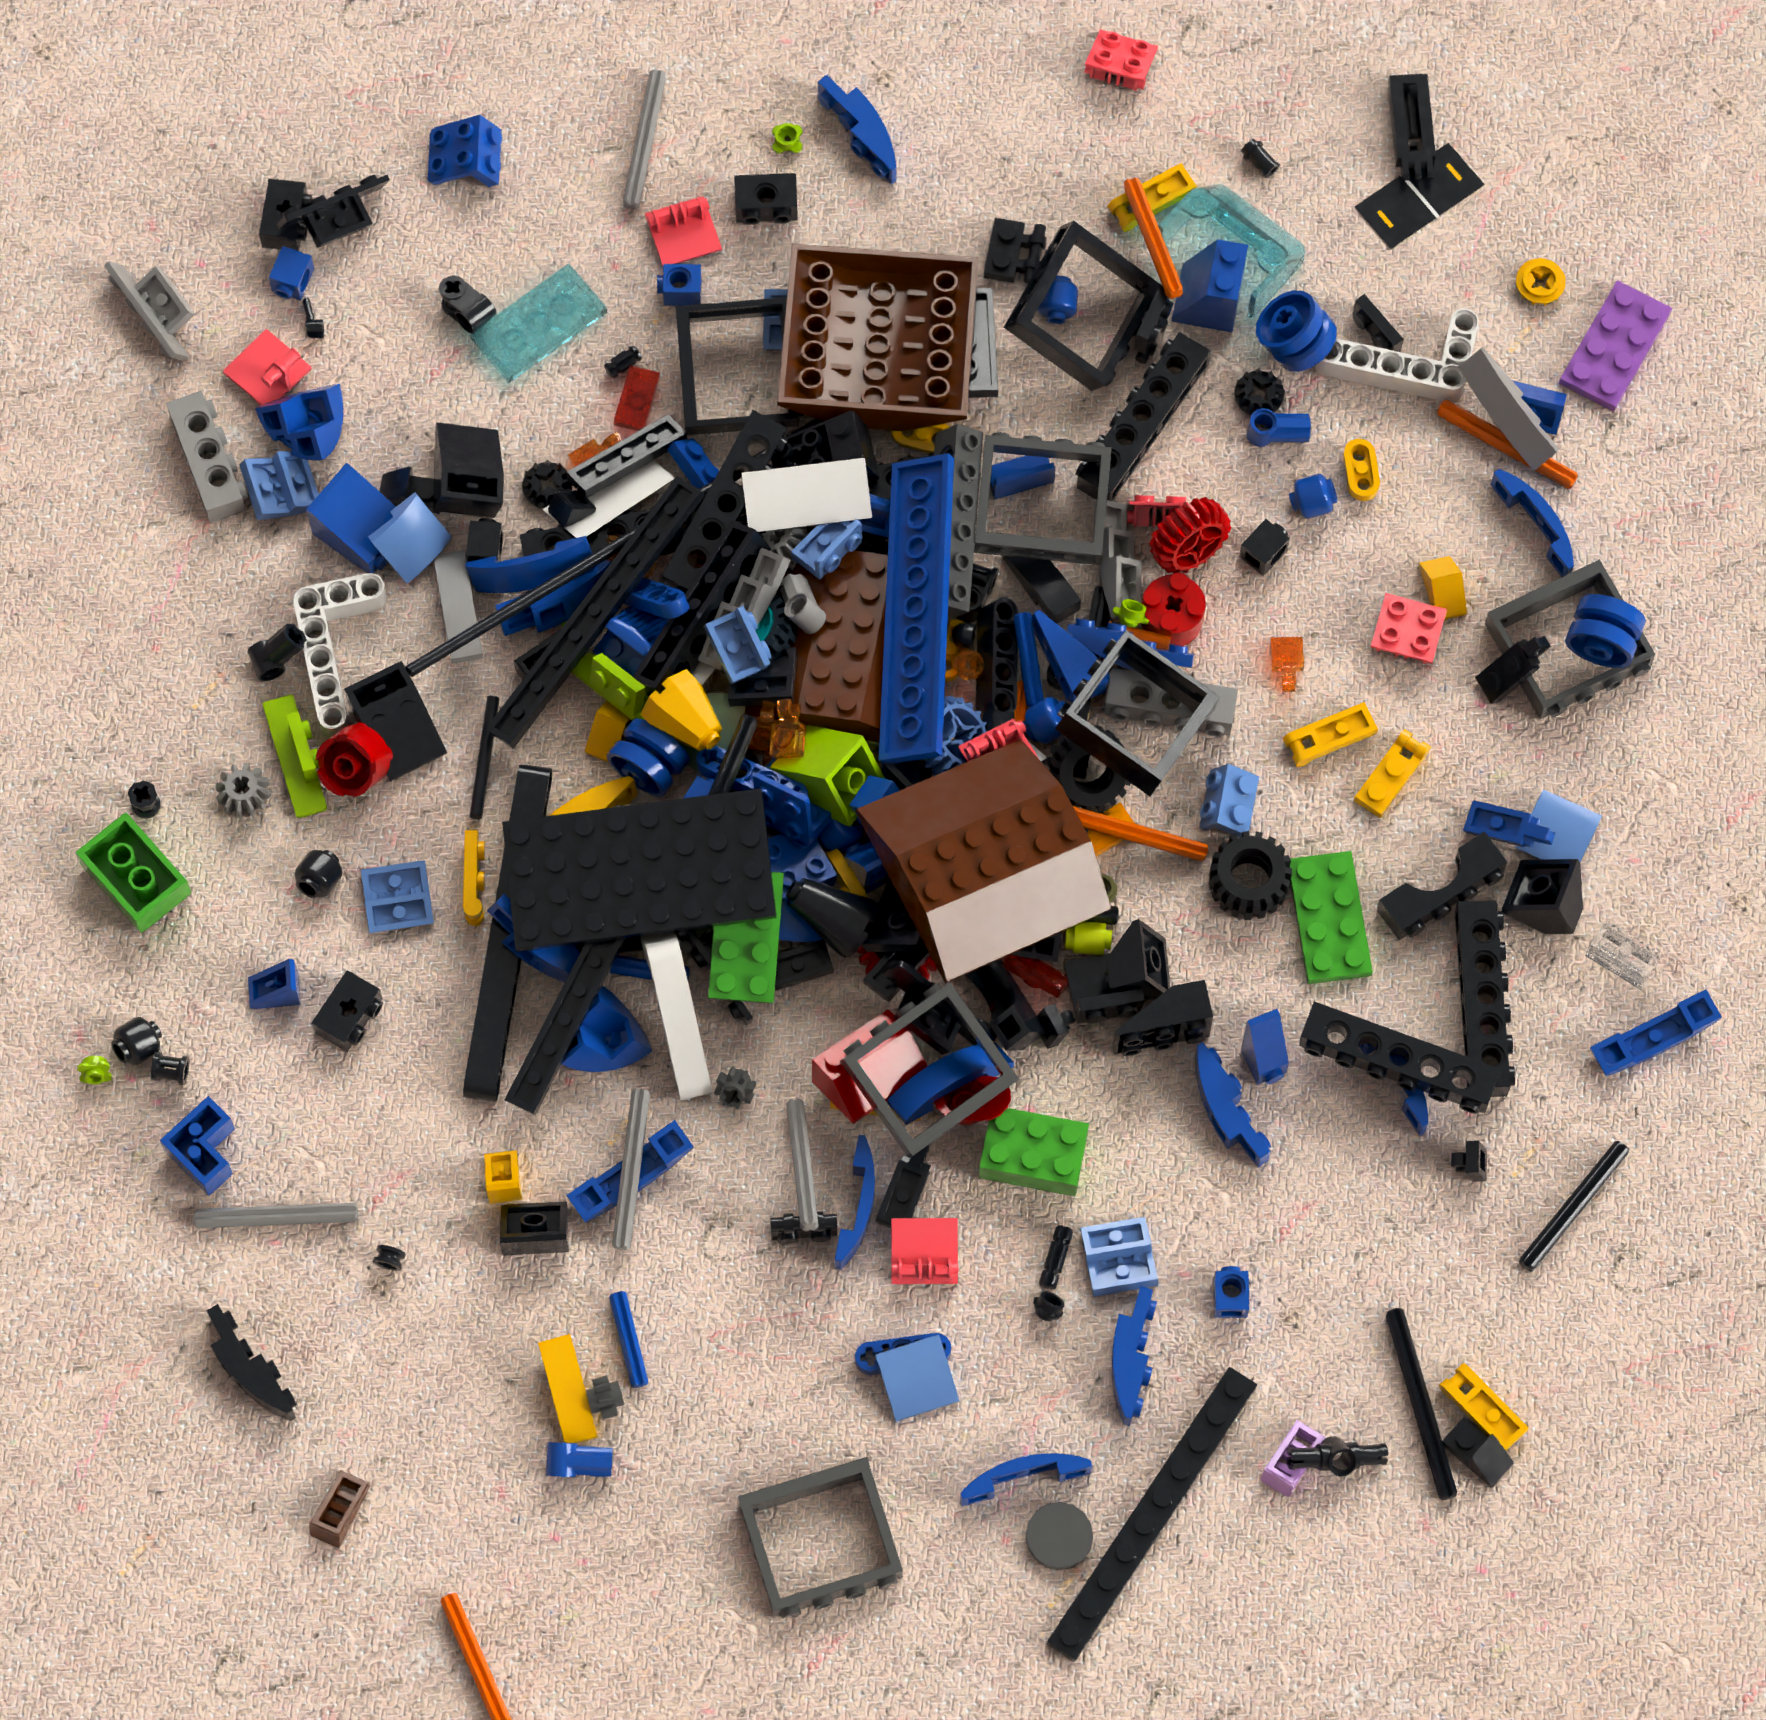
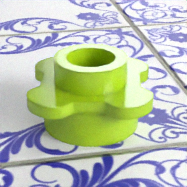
[772,123,803,154]
[1112,599,1149,627]
[77,1056,112,1085]

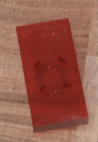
[614,366,660,431]
[1002,955,1068,998]

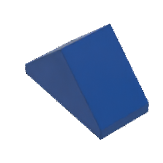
[248,959,301,1009]

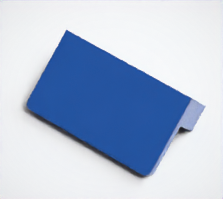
[1512,380,1567,435]
[990,456,1056,499]

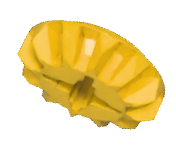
[1516,258,1566,306]

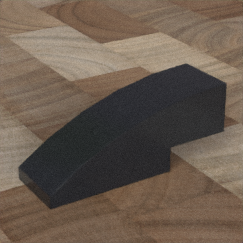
[1002,556,1081,624]

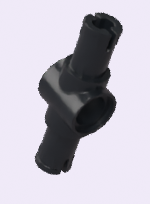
[1286,1436,1388,1477]

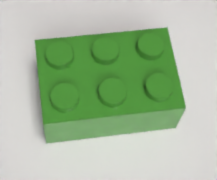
[75,812,192,934]
[979,1108,1089,1197]

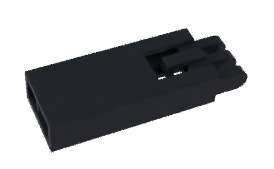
[1388,73,1436,181]

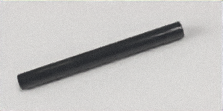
[469,696,500,819]

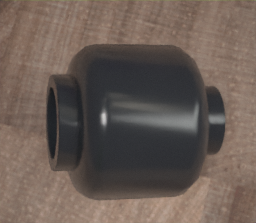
[294,850,343,898]
[111,1017,162,1065]

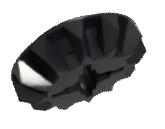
[1234,368,1285,415]
[522,459,573,508]

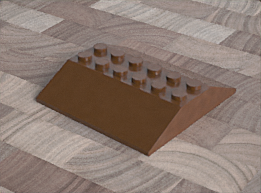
[777,244,979,431]
[744,551,951,742]
[855,739,1111,983]

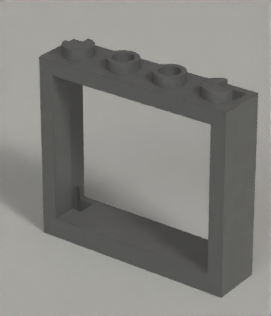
[974,432,1112,565]
[1485,559,1656,719]
[840,982,1019,1158]
[738,1457,903,1619]

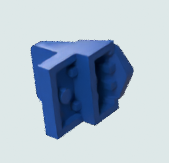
[592,606,669,677]

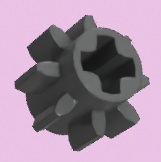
[714,1066,757,1109]
[586,1375,624,1419]

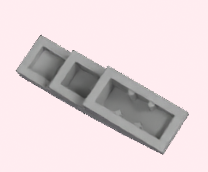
[1458,347,1560,471]
[1094,500,1142,620]
[698,548,791,671]
[434,550,483,664]

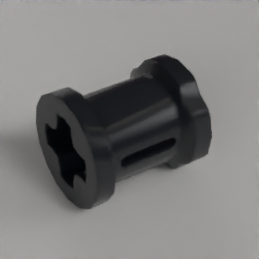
[128,781,161,819]
[151,1051,190,1085]

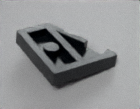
[728,647,798,707]

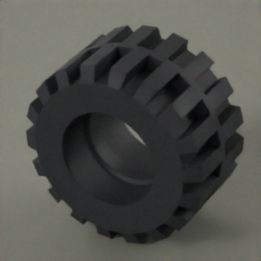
[1047,725,1131,811]
[1209,831,1292,920]

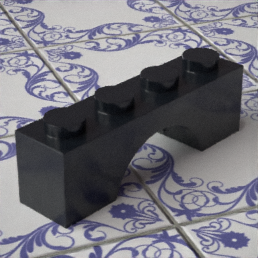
[1377,831,1507,940]
[965,959,1047,1051]

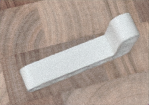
[1314,309,1478,402]
[293,573,387,739]
[640,932,712,1101]

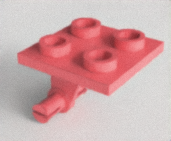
[223,329,312,405]

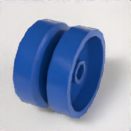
[1256,290,1337,372]
[1565,594,1646,668]
[606,718,690,798]

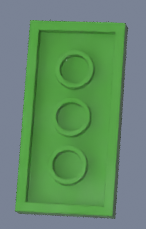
[1290,851,1373,984]
[708,872,784,1004]

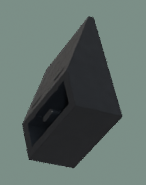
[771,410,880,483]
[433,422,504,518]
[344,661,447,782]
[1113,980,1213,1056]

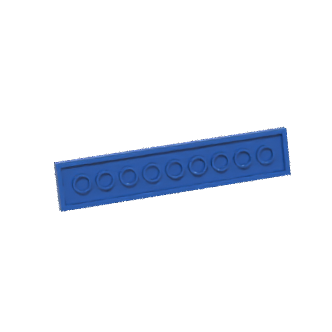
[879,453,954,763]

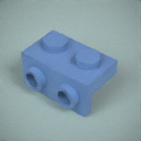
[791,519,862,580]
[703,606,771,684]
[1199,764,1259,838]

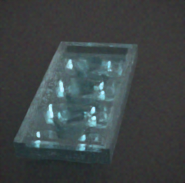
[470,263,607,383]

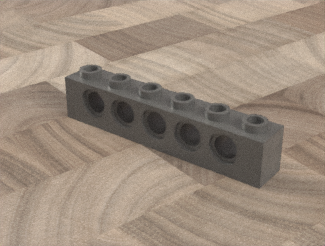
[934,424,983,620]

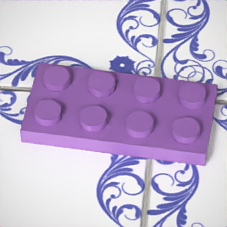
[1559,280,1673,412]

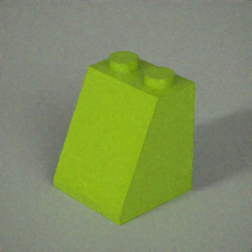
[769,725,885,826]

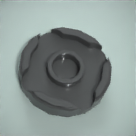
[1026,1502,1093,1571]

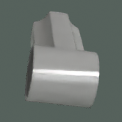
[779,573,826,634]

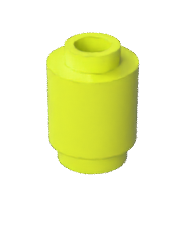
[1065,922,1112,955]

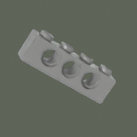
[166,391,248,523]
[1104,668,1238,737]

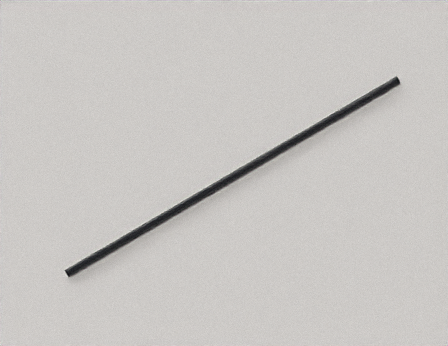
[405,418,824,677]

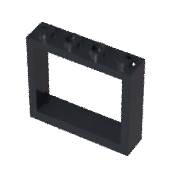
[1004,220,1160,391]
[675,297,804,435]
[1055,630,1220,796]

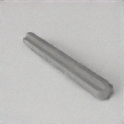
[623,69,666,210]
[612,1089,650,1250]
[787,1098,818,1231]
[194,1203,358,1228]

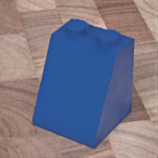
[1171,239,1248,333]
[306,463,396,573]

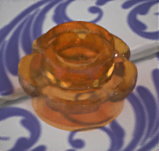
[953,649,984,681]

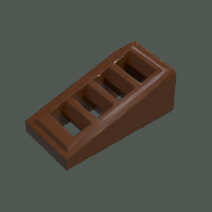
[309,1470,370,1548]

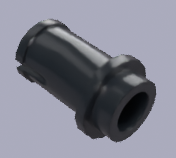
[1241,139,1280,178]

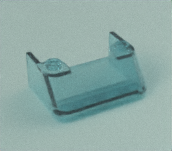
[1158,184,1305,320]

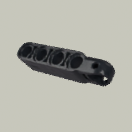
[976,597,1018,731]

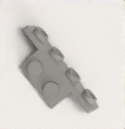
[104,261,195,361]

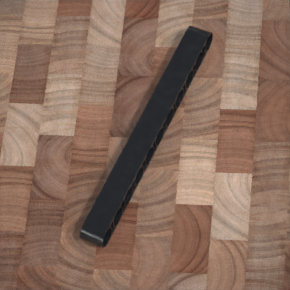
[463,764,552,1102]

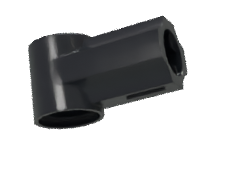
[247,624,307,682]

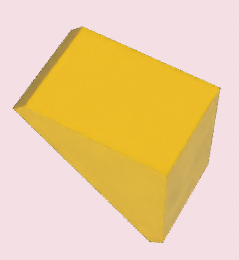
[1419,556,1467,620]
[584,701,632,763]
[484,1150,522,1204]

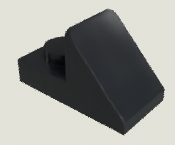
[379,467,440,514]
[1442,1417,1514,1488]

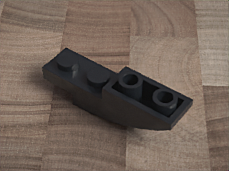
[206,1304,297,1421]

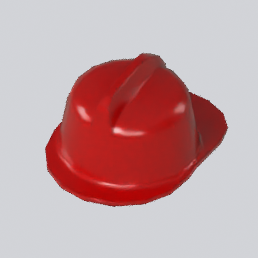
[934,1075,1011,1125]

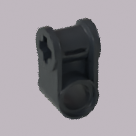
[439,276,497,334]
[956,560,999,623]

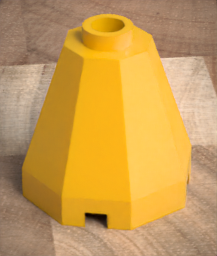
[640,669,722,751]

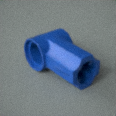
[1246,408,1311,447]
[545,1442,613,1477]

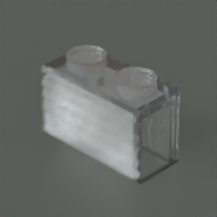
[1585,921,1661,990]

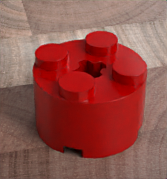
[1141,573,1206,646]
[316,722,393,797]

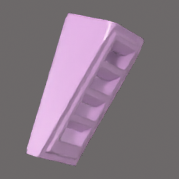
[1261,1420,1325,1497]

